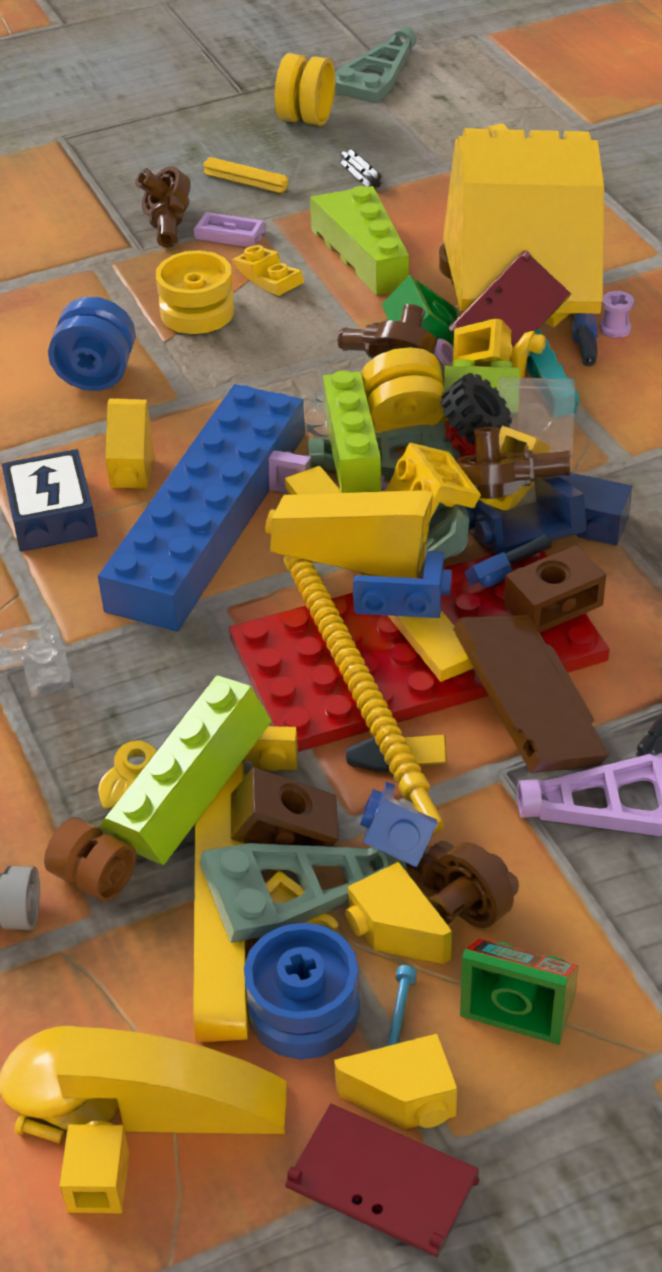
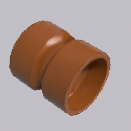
[44,817,136,902]

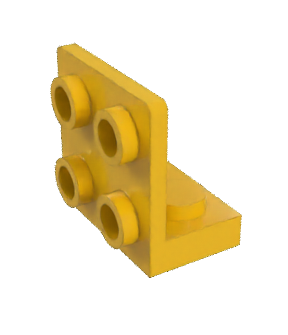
[383,443,481,519]

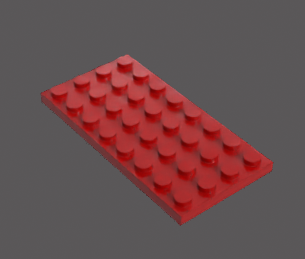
[229,551,610,752]

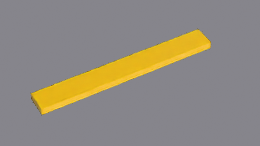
[285,466,474,682]

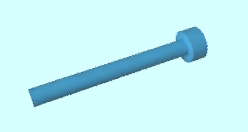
[387,965,417,1046]

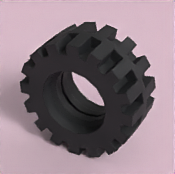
[441,373,512,445]

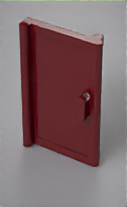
[448,250,571,348]
[285,1103,479,1258]

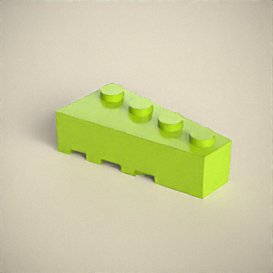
[310,186,409,296]

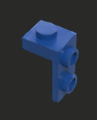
[353,551,452,618]
[359,781,437,867]

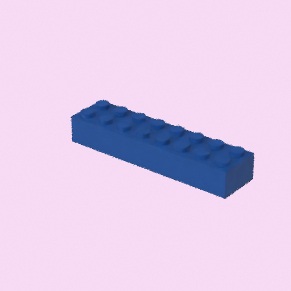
[98,384,305,632]

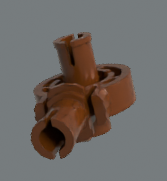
[135,166,191,248]
[337,304,437,359]
[455,427,570,499]
[406,840,519,928]

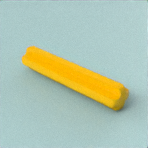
[203,157,289,194]

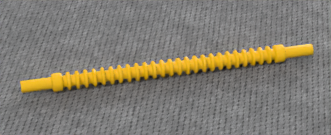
[284,555,444,834]

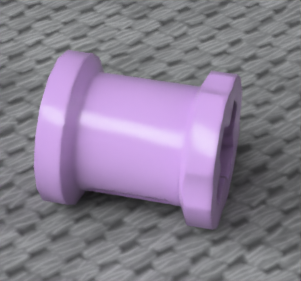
[600,291,634,338]

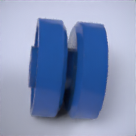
[48,297,136,391]
[244,922,360,1060]

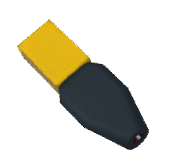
[346,734,448,772]

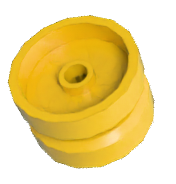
[274,53,336,126]
[156,250,235,334]
[360,347,447,433]

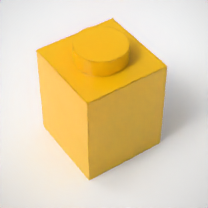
[59,1121,130,1214]

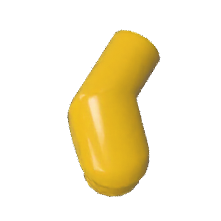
[510,331,546,381]

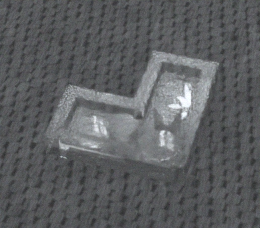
[0,618,74,698]

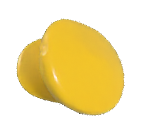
[0,1026,119,1131]

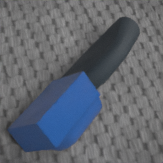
[572,313,598,366]
[464,535,551,587]

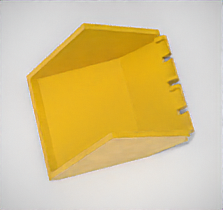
[443,128,604,314]

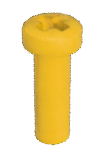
[14,1114,65,1144]

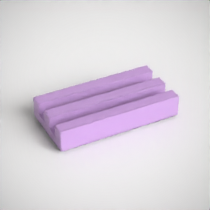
[194,212,266,247]

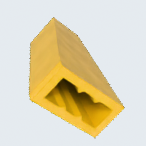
[265,490,433,578]

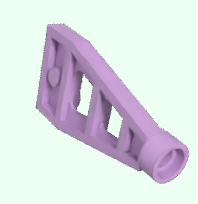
[517,753,662,837]

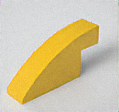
[56,1026,287,1134]

